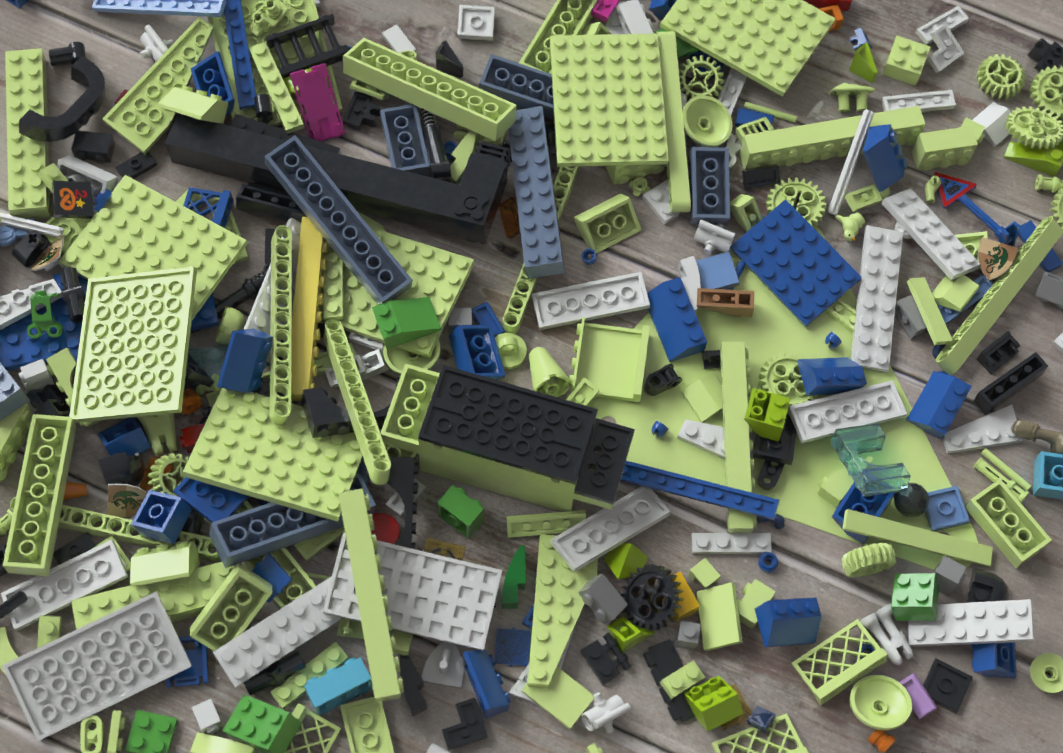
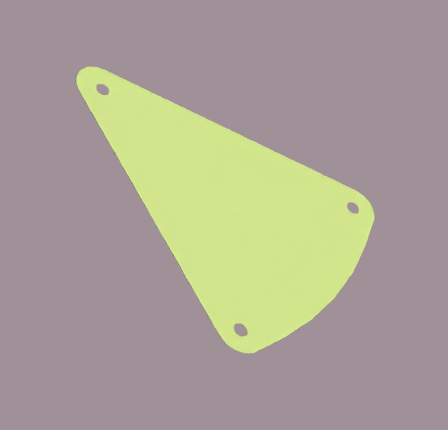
[587,225,978,570]

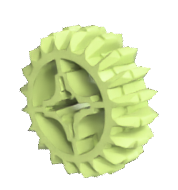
[977,54,1026,100]
[679,56,724,99]
[148,453,189,497]
[842,543,896,578]

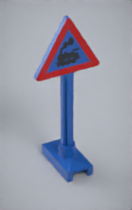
[934,172,1020,247]

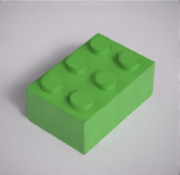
[223,694,301,753]

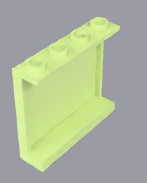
[569,317,650,402]

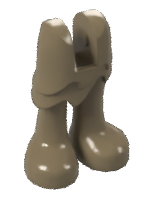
[1011,420,1063,454]

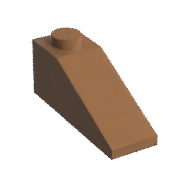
[697,288,754,317]

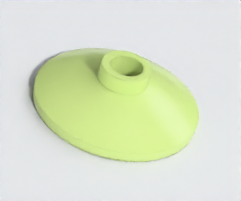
[1030,653,1063,693]

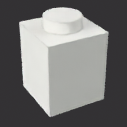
[192,699,223,734]

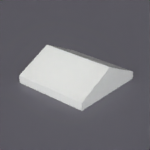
[973,102,1011,147]

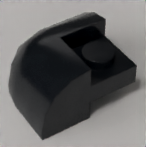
[26,385,70,417]
[98,452,145,487]
[966,568,1008,603]

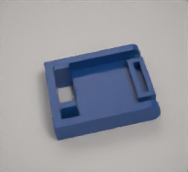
[166,636,209,688]

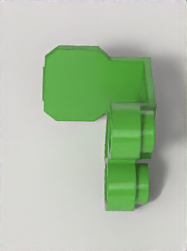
[27,290,64,339]

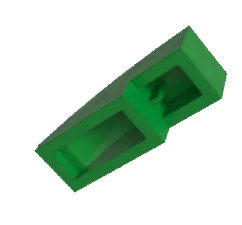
[501,545,526,609]

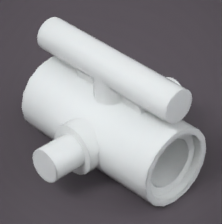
[139,25,174,62]
[693,220,735,255]
[581,693,631,733]

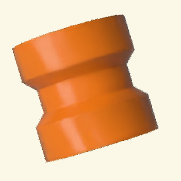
[867,729,896,753]

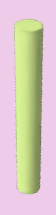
[744,102,797,123]
[981,448,1031,491]

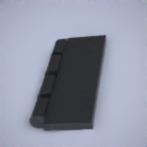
[643,639,696,722]

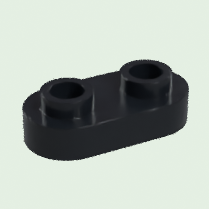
[757,460,785,490]

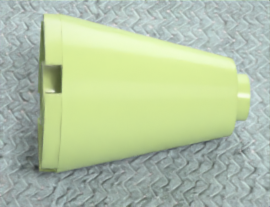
[529,347,570,398]

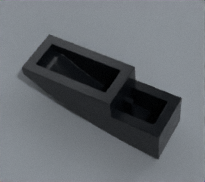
[399,655,427,717]

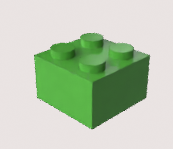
[437,485,484,539]
[891,573,940,621]

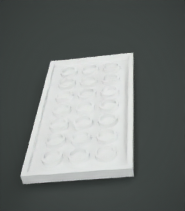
[2,591,192,741]

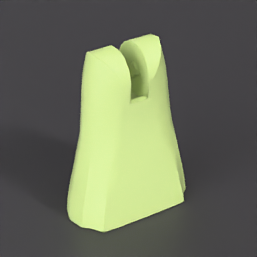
[137,413,177,457]

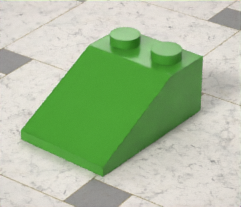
[372,297,442,349]

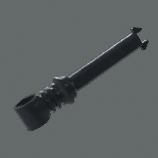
[191,262,271,333]

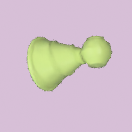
[196,374,222,395]

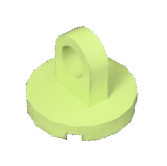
[495,333,527,370]

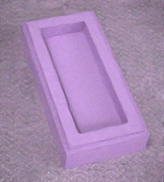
[899,673,937,719]

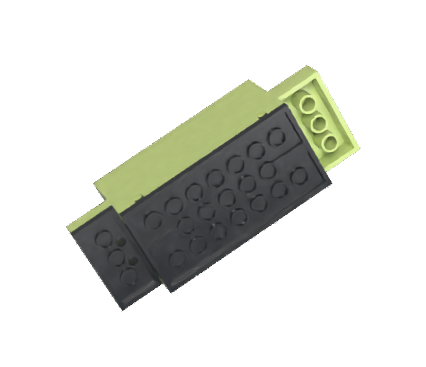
[380,363,635,512]

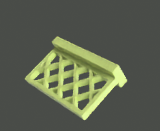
[792,619,887,705]
[285,703,341,753]
[712,713,809,753]

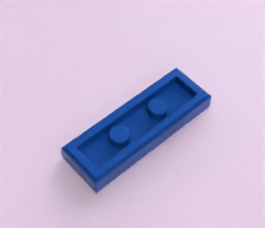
[1018,220,1063,272]

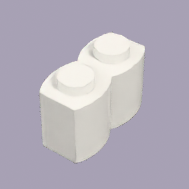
[18,359,55,392]

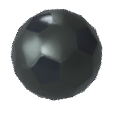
[894,482,929,517]

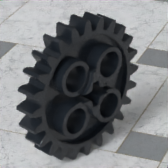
[621,564,684,631]

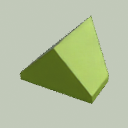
[849,43,878,83]
[604,543,648,579]
[606,616,657,653]

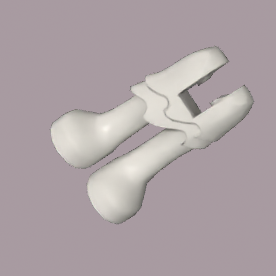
[860,603,913,666]

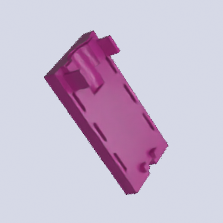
[290,63,346,142]

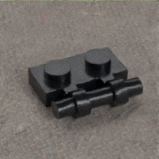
[580,633,632,686]

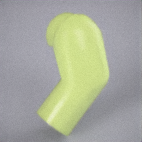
[925,176,941,204]

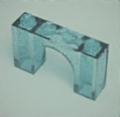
[831,423,911,497]

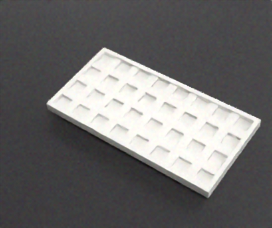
[323,533,502,651]

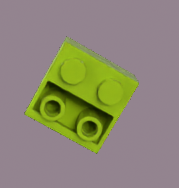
[744,388,790,442]
[684,676,744,731]

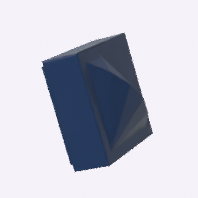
[747,705,776,732]

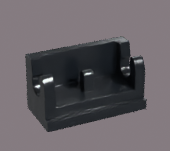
[977,331,1020,374]

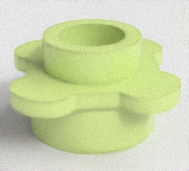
[629,177,650,196]

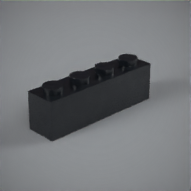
[973,352,1048,415]

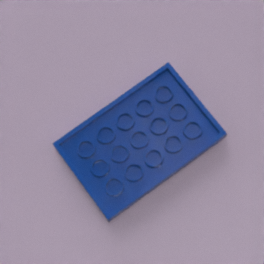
[730,199,862,327]

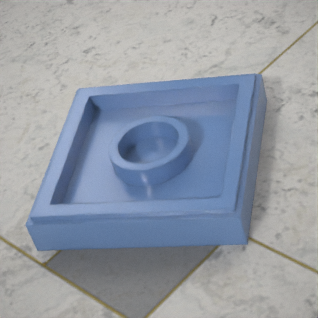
[696,252,739,289]
[925,485,970,532]

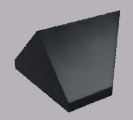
[436,40,463,78]

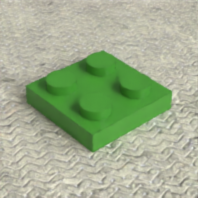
[125,710,178,753]

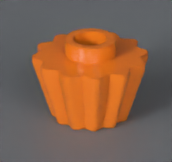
[181,388,203,414]

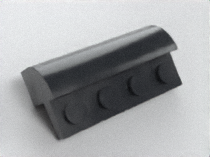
[236,182,307,223]

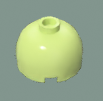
[215,306,246,345]

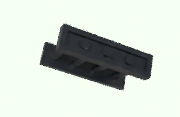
[265,14,349,79]

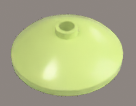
[682,95,732,147]
[383,339,441,375]
[850,675,912,730]

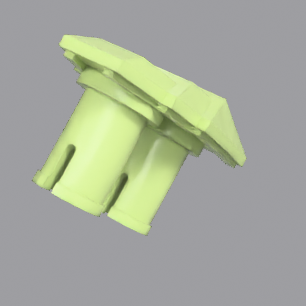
[249,0,290,37]
[829,83,875,112]

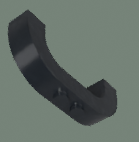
[19,56,105,142]

